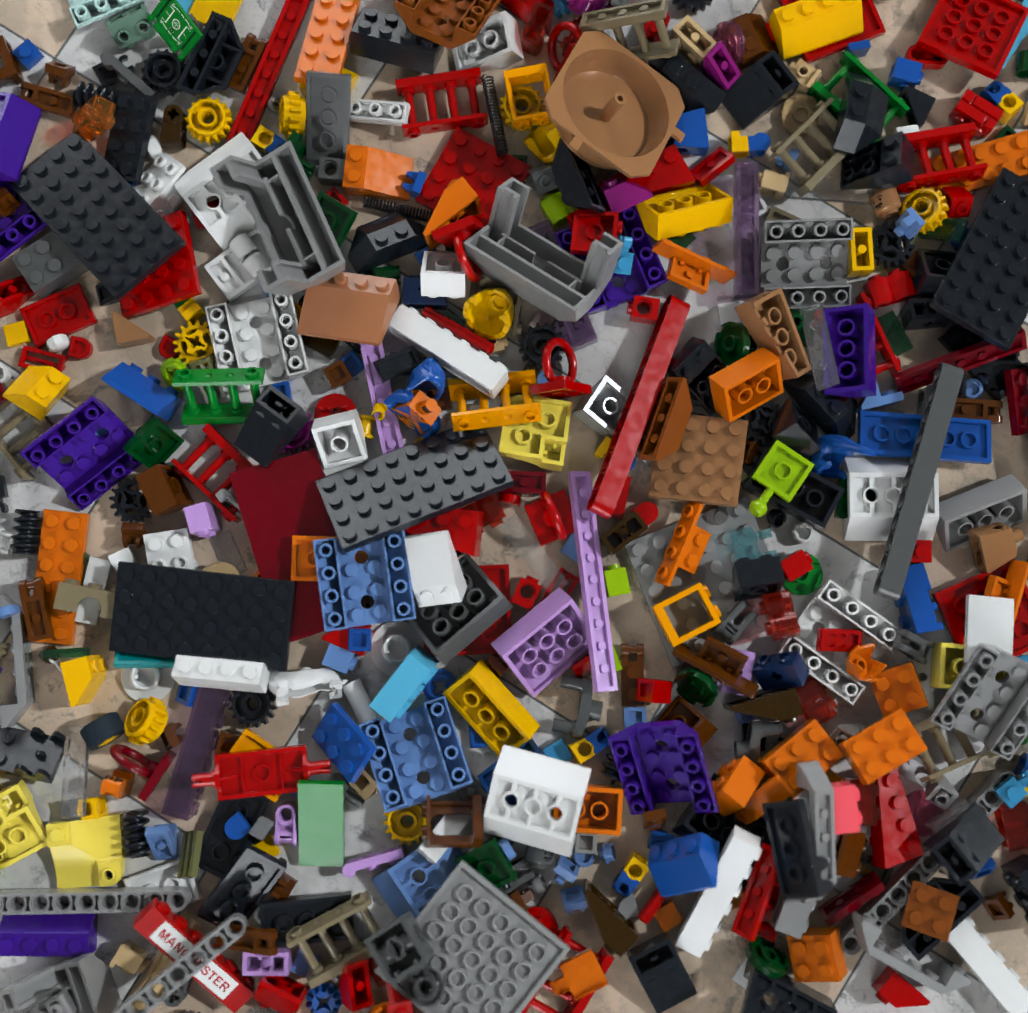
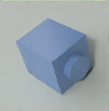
[321,643,358,674]

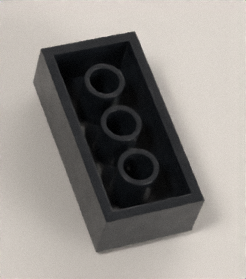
[350,8,444,75]
[741,447,845,530]

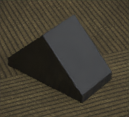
[898,85,936,130]

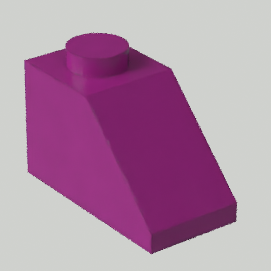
[702,41,741,90]
[600,177,654,213]

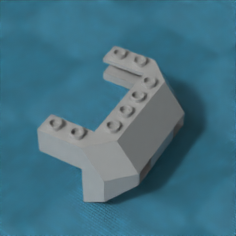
[210,140,345,295]
[463,177,624,322]
[0,953,122,1013]

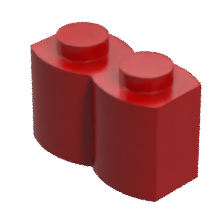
[863,269,916,310]

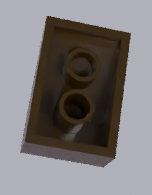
[723,688,804,723]
[583,878,639,957]

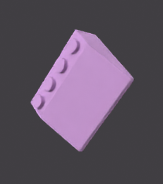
[491,587,589,698]

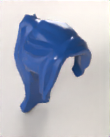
[404,357,446,402]
[809,434,876,479]

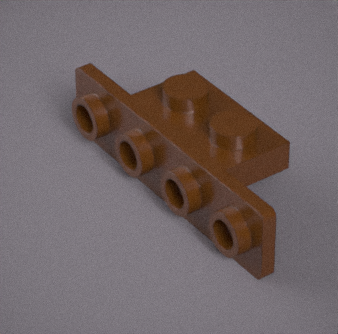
[672,635,759,698]

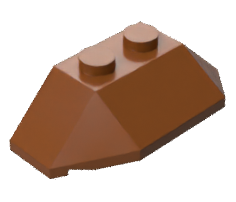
[637,377,693,462]

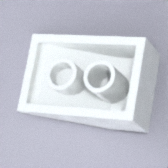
[452,10,524,72]
[404,530,467,607]

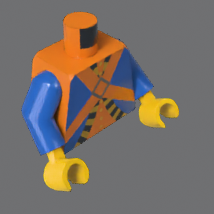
[372,389,442,443]

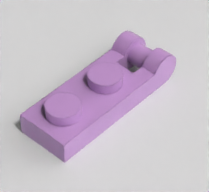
[342,845,406,878]

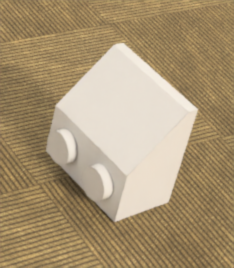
[420,251,468,299]
[311,409,368,469]

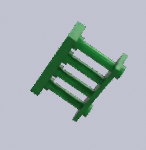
[807,51,910,143]
[172,367,265,425]

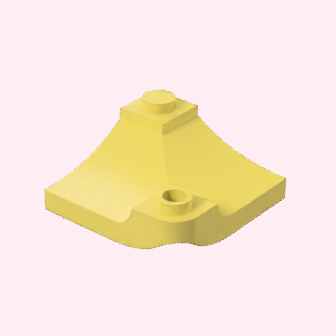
[498,395,572,472]
[0,779,47,870]
[46,813,125,888]

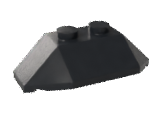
[176,11,245,97]
[648,55,727,114]
[832,72,889,156]
[551,137,606,214]
[348,212,427,274]
[783,370,857,438]
[900,877,986,961]

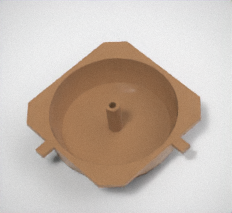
[543,31,686,178]

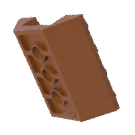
[394,0,501,49]

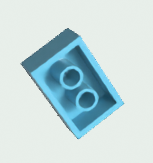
[369,645,439,723]

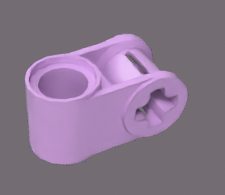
[274,801,299,846]

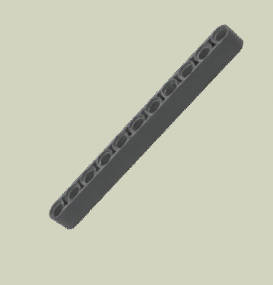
[873,362,964,601]

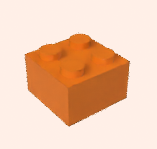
[870,660,929,717]
[711,755,766,817]
[786,926,848,982]

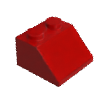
[253,976,310,1013]

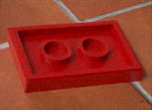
[19,283,98,349]

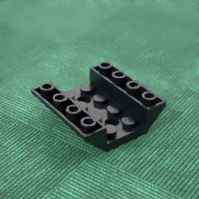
[740,959,837,1013]

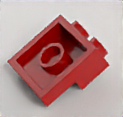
[570,210,623,255]

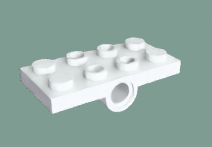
[204,228,274,302]
[143,527,200,570]

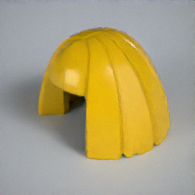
[524,123,560,165]
[463,288,514,340]

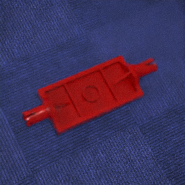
[191,744,331,801]

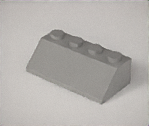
[936,474,1027,552]

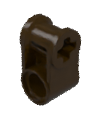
[160,104,188,150]

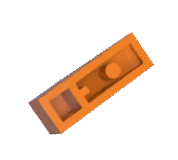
[734,774,794,825]

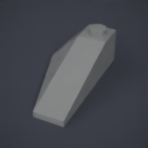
[572,375,649,464]

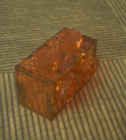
[72,94,116,142]

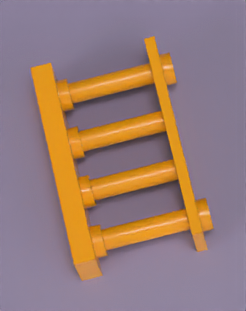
[448,369,542,432]

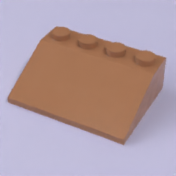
[297,272,401,346]

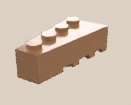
[734,287,811,380]

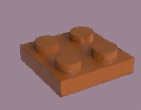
[900,880,960,942]

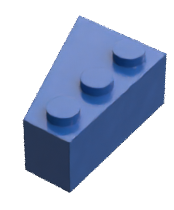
[894,563,944,634]

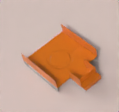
[549,947,608,1001]

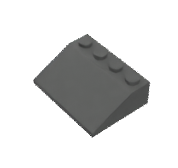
[407,554,513,665]

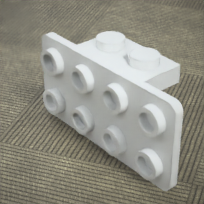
[133,152,186,217]

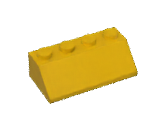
[768,0,864,60]
[636,183,733,241]
[442,659,540,757]

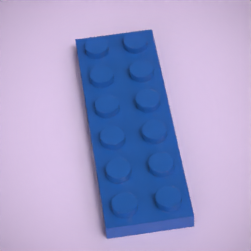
[858,410,992,465]

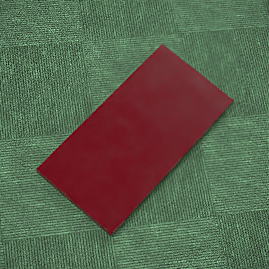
[229,448,365,642]

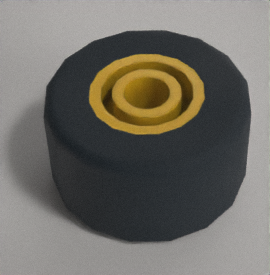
[80,712,125,751]

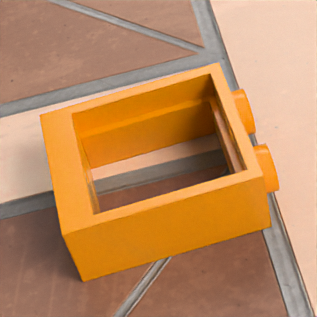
[503,63,552,130]
[651,582,722,647]

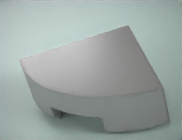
[618,892,639,919]

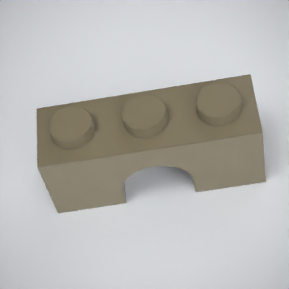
[53,578,115,620]

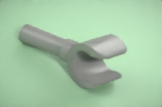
[215,488,240,510]

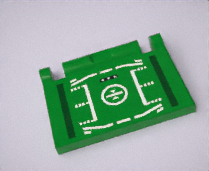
[147,0,203,62]

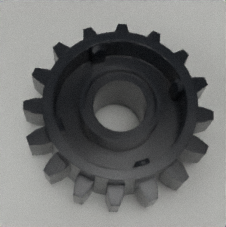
[141,49,186,98]
[519,322,565,371]
[229,686,278,728]

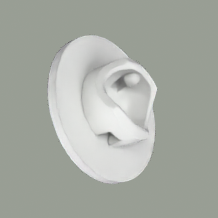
[370,621,424,675]
[121,668,176,701]

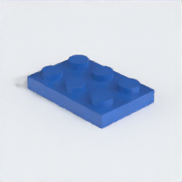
[312,702,377,783]

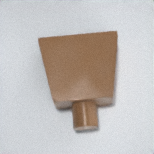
[967,522,1024,574]

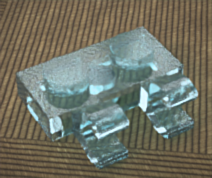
[730,526,778,560]

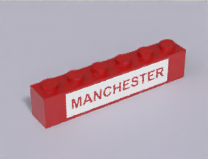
[133,897,255,1013]

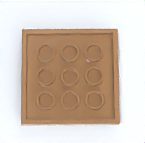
[648,415,748,508]

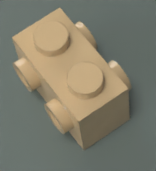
[669,14,717,69]

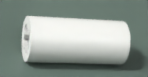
[342,678,379,724]

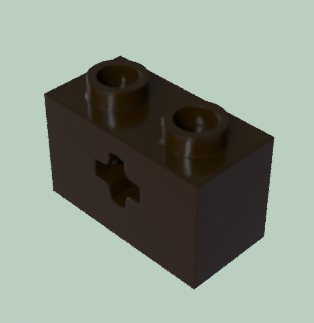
[599,511,648,556]

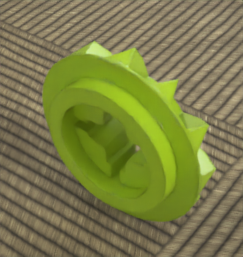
[160,357,187,391]

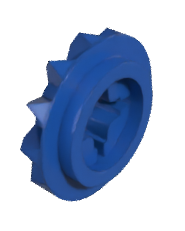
[423,669,456,703]
[306,982,342,1013]

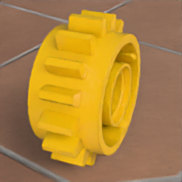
[499,85,545,133]
[279,91,306,139]
[185,96,234,145]
[899,187,949,234]
[124,696,168,746]
[383,802,432,846]

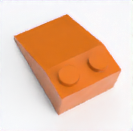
[342,144,414,201]
[423,176,482,251]

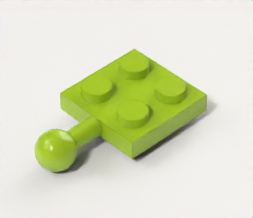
[749,440,815,517]

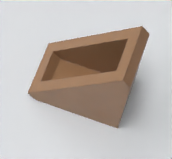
[112,311,156,348]

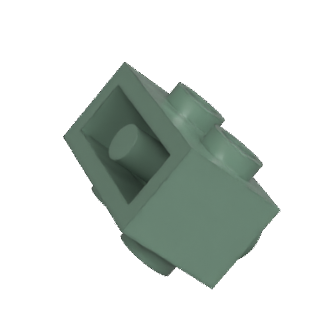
[105,2,157,50]

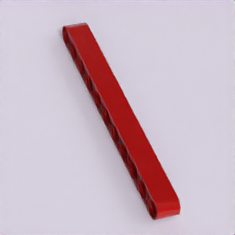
[587,295,690,519]

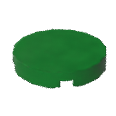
[783,553,823,596]

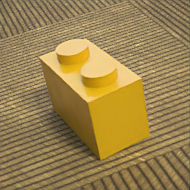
[847,227,875,278]

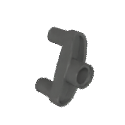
[552,674,603,739]
[734,721,783,776]

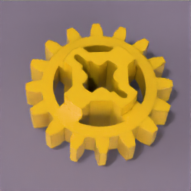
[173,320,215,368]

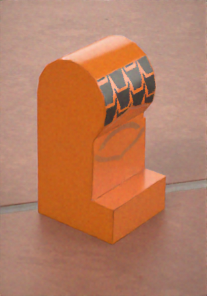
[100,768,136,799]

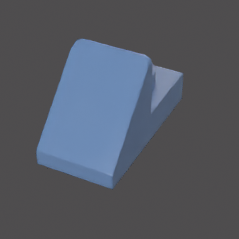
[856,381,905,414]
[145,823,178,861]

